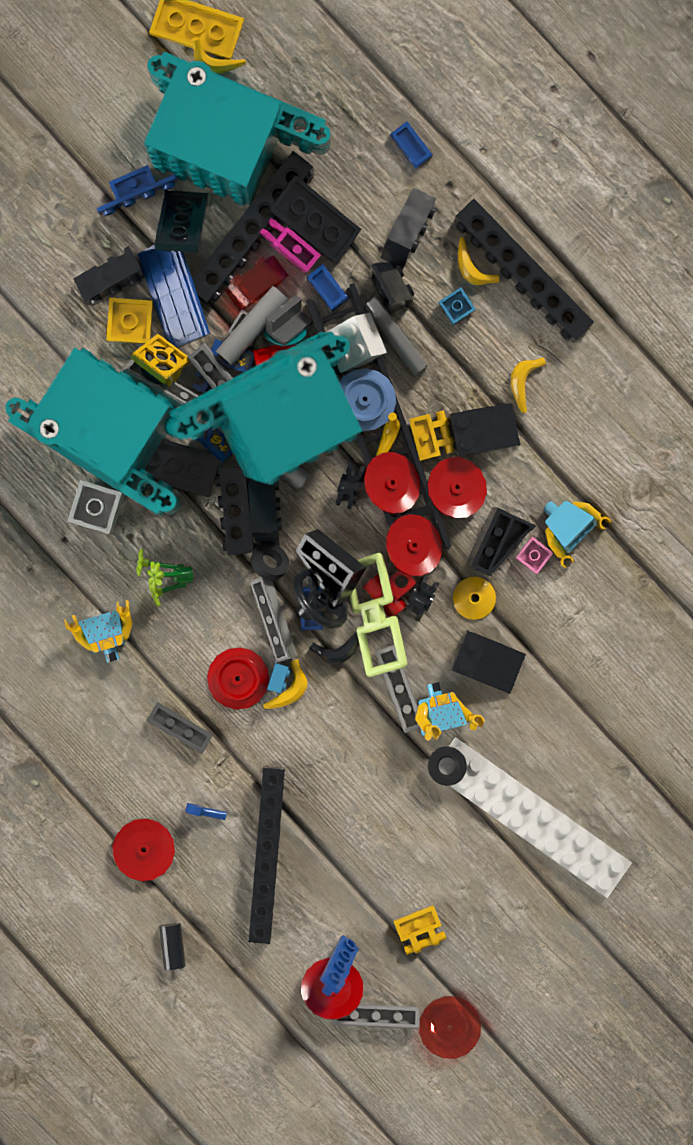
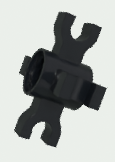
[335,462,365,510]
[404,576,439,621]

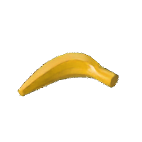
[191,37,246,74]
[458,237,499,285]
[511,357,546,413]
[376,413,400,456]
[263,659,308,709]

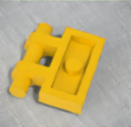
[409,410,455,461]
[393,905,447,955]

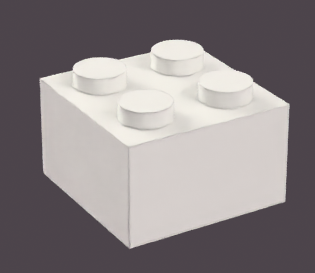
[327,313,387,373]
[67,480,125,535]

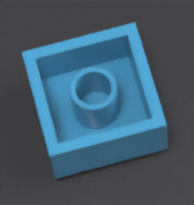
[438,287,476,326]
[268,663,291,693]

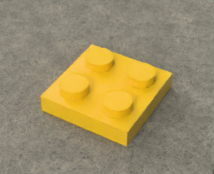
[106,298,153,344]

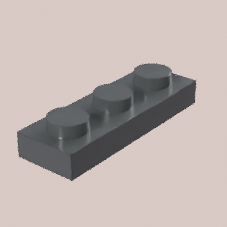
[146,702,214,753]

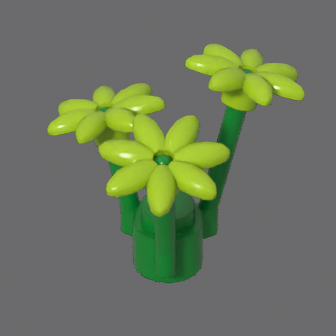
[136,548,194,606]

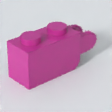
[260,218,320,273]

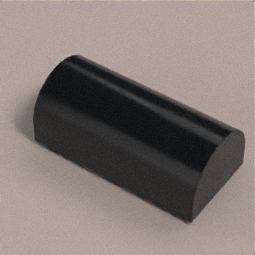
[159,923,186,970]

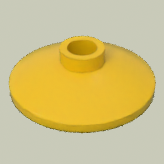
[453,577,496,620]

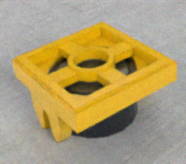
[130,334,190,387]

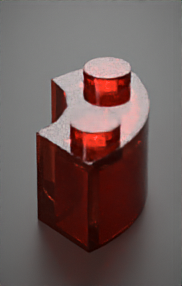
[225,255,289,311]

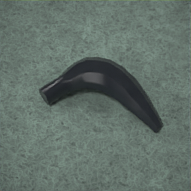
[309,631,359,665]

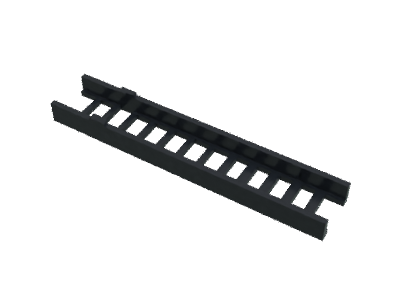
[306,283,451,550]

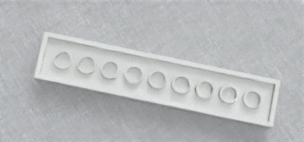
[439,737,632,898]

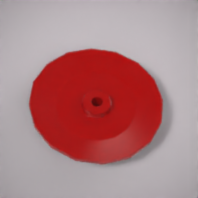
[364,452,420,514]
[427,457,487,518]
[386,514,442,576]
[207,647,269,710]
[112,818,175,881]
[301,958,363,1020]

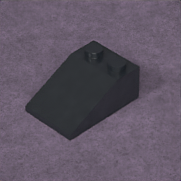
[370,261,414,314]
[449,403,521,457]
[450,630,526,694]

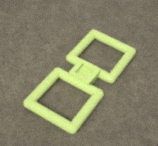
[349,553,408,677]

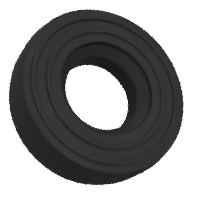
[250,543,289,580]
[428,746,467,786]

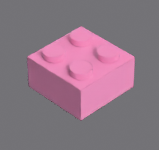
[515,537,553,574]

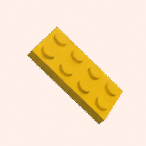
[149,0,245,60]

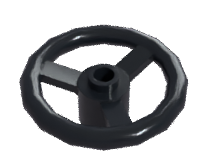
[293,569,348,629]

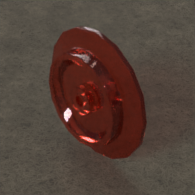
[419,996,481,1059]

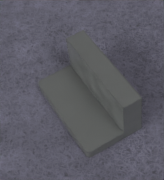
[265,295,313,346]

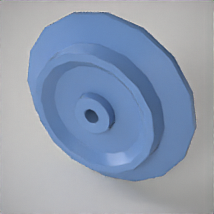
[339,368,396,431]

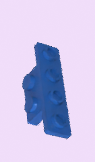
[96,165,178,216]
[321,935,359,997]

